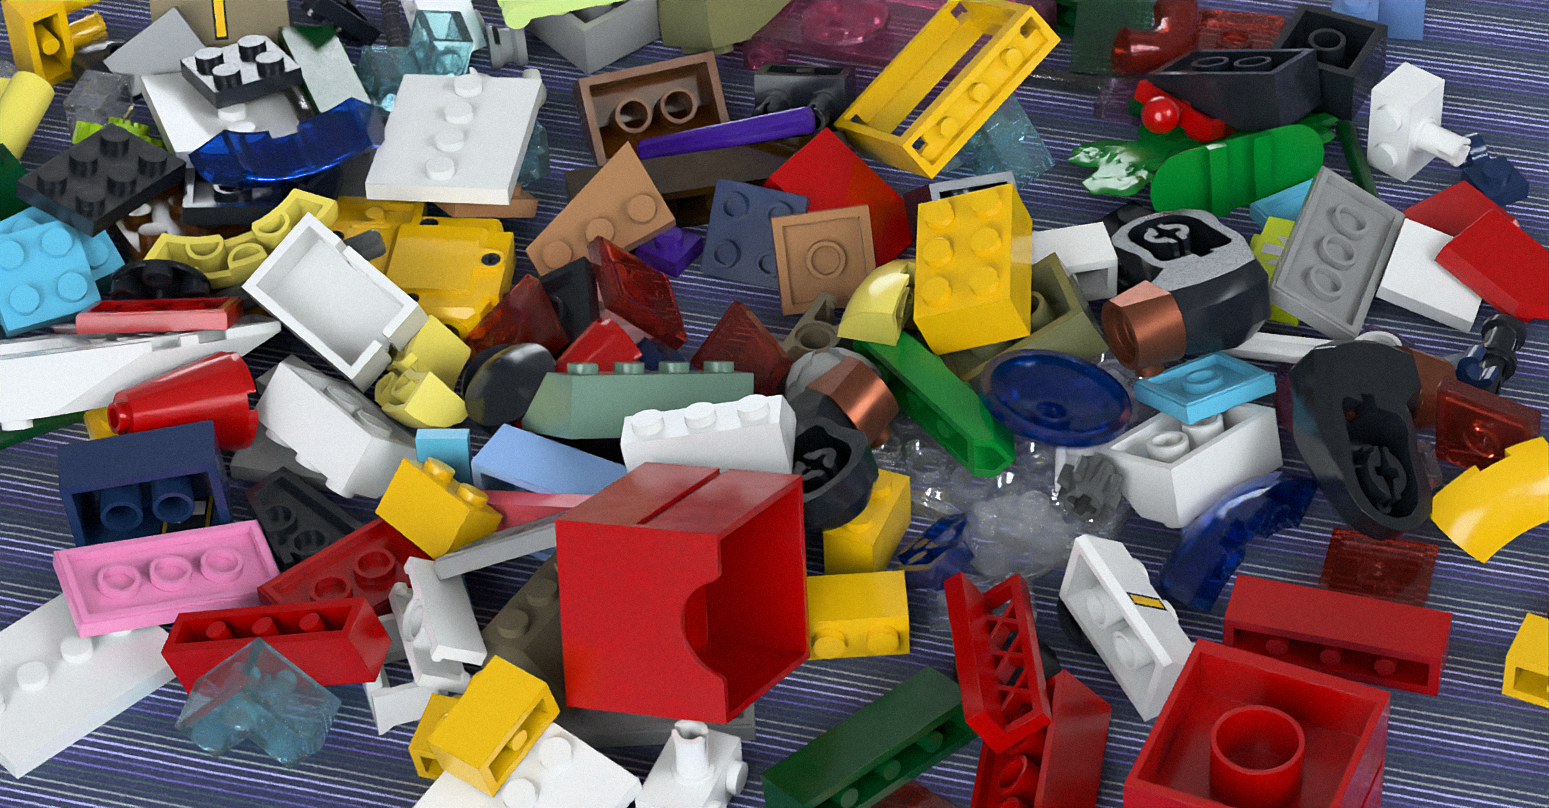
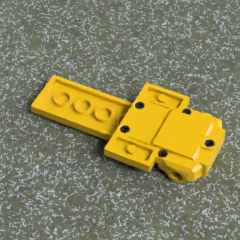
[129,196,517,343]

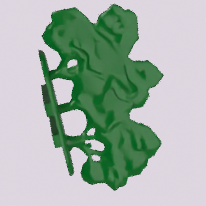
[1067,111,1339,218]

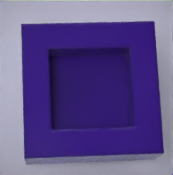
[636,226,703,278]

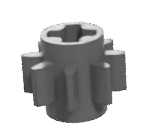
[1056,455,1123,520]

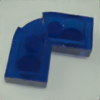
[892,512,983,591]

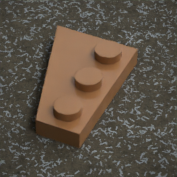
[525,141,676,277]

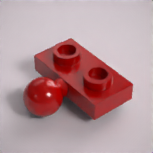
[1133,79,1234,143]

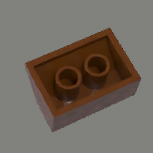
[572,51,730,167]

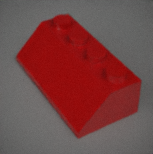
[970,669,1112,808]

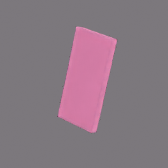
[53,519,280,638]

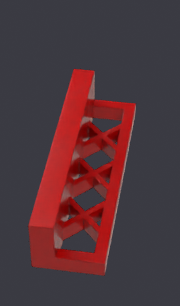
[943,571,1053,755]

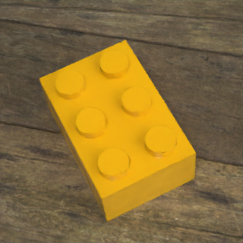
[913,183,1033,355]

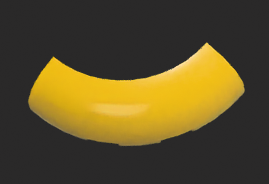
[1429,436,1549,564]

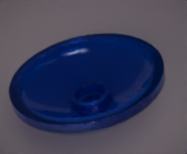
[978,349,1132,450]

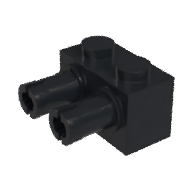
[751,62,857,135]

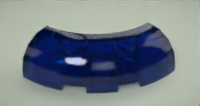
[188,97,385,188]
[1154,471,1318,612]

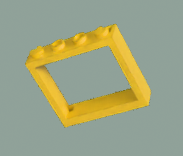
[833,0,1061,179]

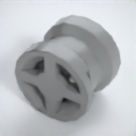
[485,24,528,70]

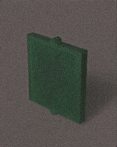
[1069,0,1154,82]

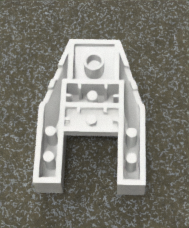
[0,314,281,431]

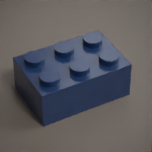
[58,420,234,548]

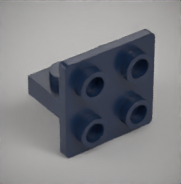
[700,179,810,290]

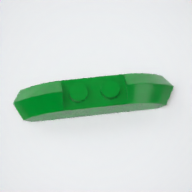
[853,330,1015,478]

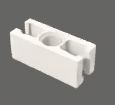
[388,556,487,694]

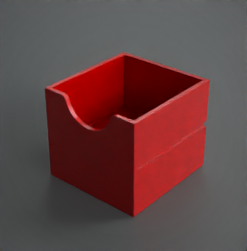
[555,462,810,724]
[1123,638,1391,808]

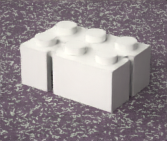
[242,212,429,394]

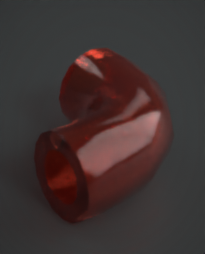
[1111,0,1200,75]

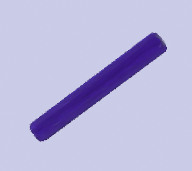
[637,107,816,160]

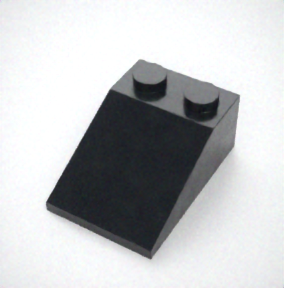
[1147,49,1322,132]

